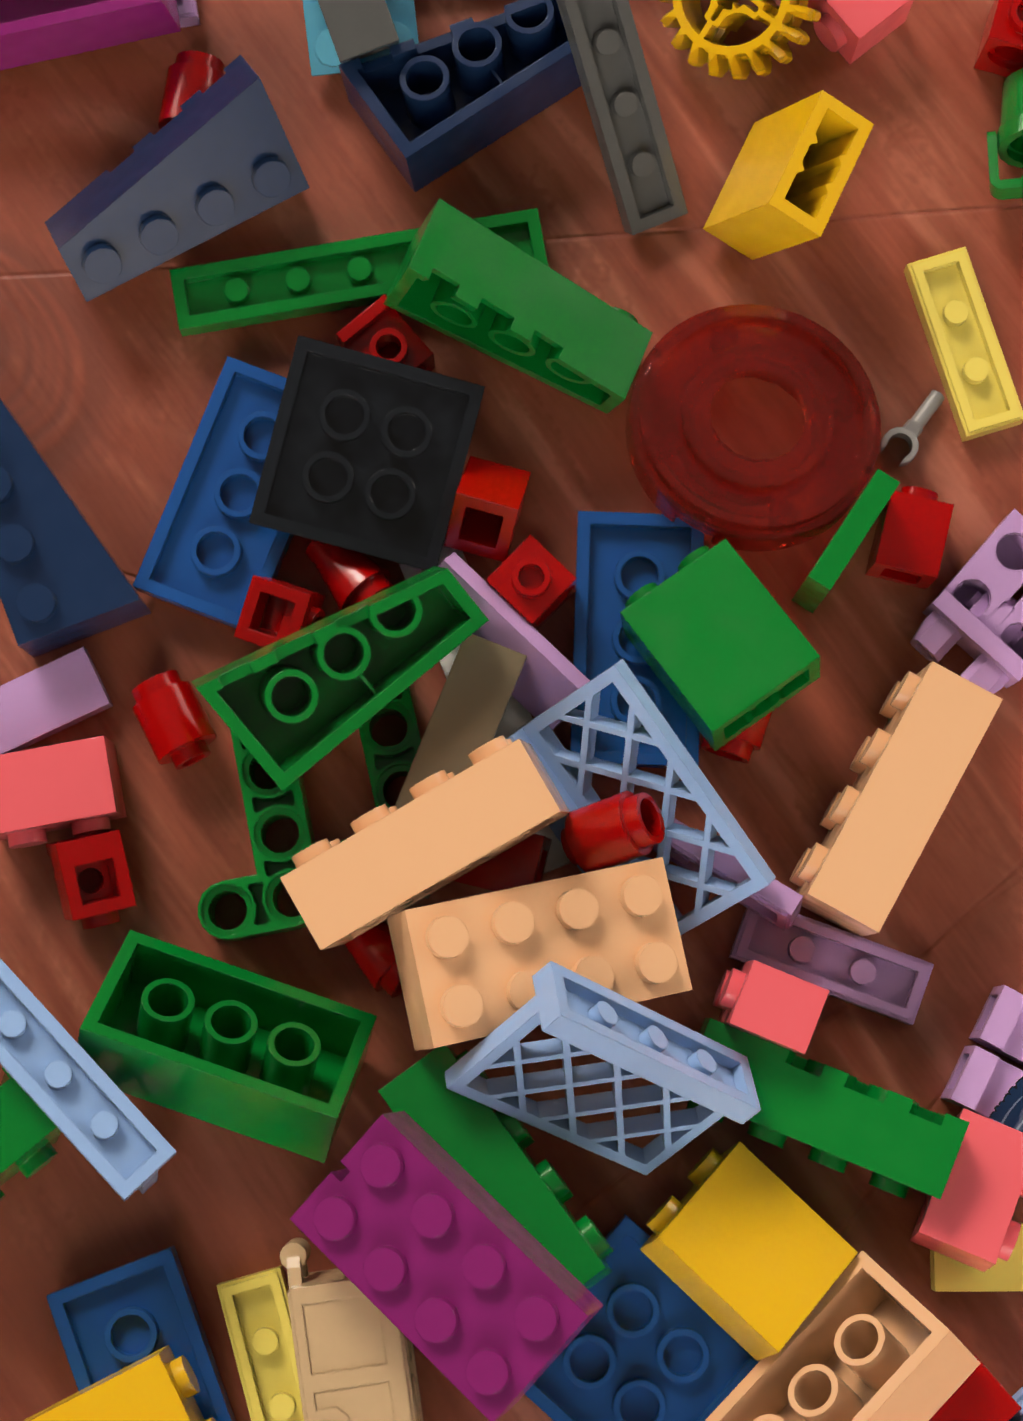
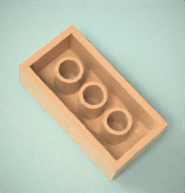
[789,661,1003,937]
[280,735,570,950]
[387,857,693,1051]
[705,1250,981,1421]

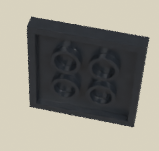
[249,335,485,570]

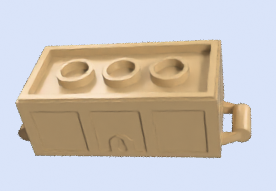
[280,1237,424,1421]

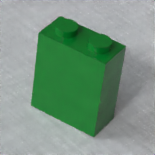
[620,538,820,751]

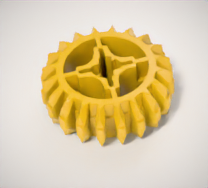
[659,0,821,80]

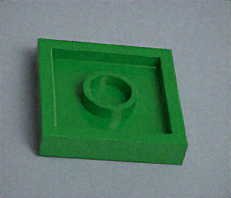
[792,469,900,613]

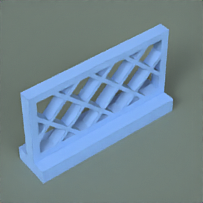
[506,659,776,936]
[0,958,177,1202]
[445,961,761,1175]

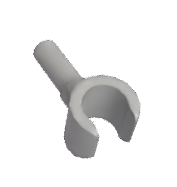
[879,390,945,467]

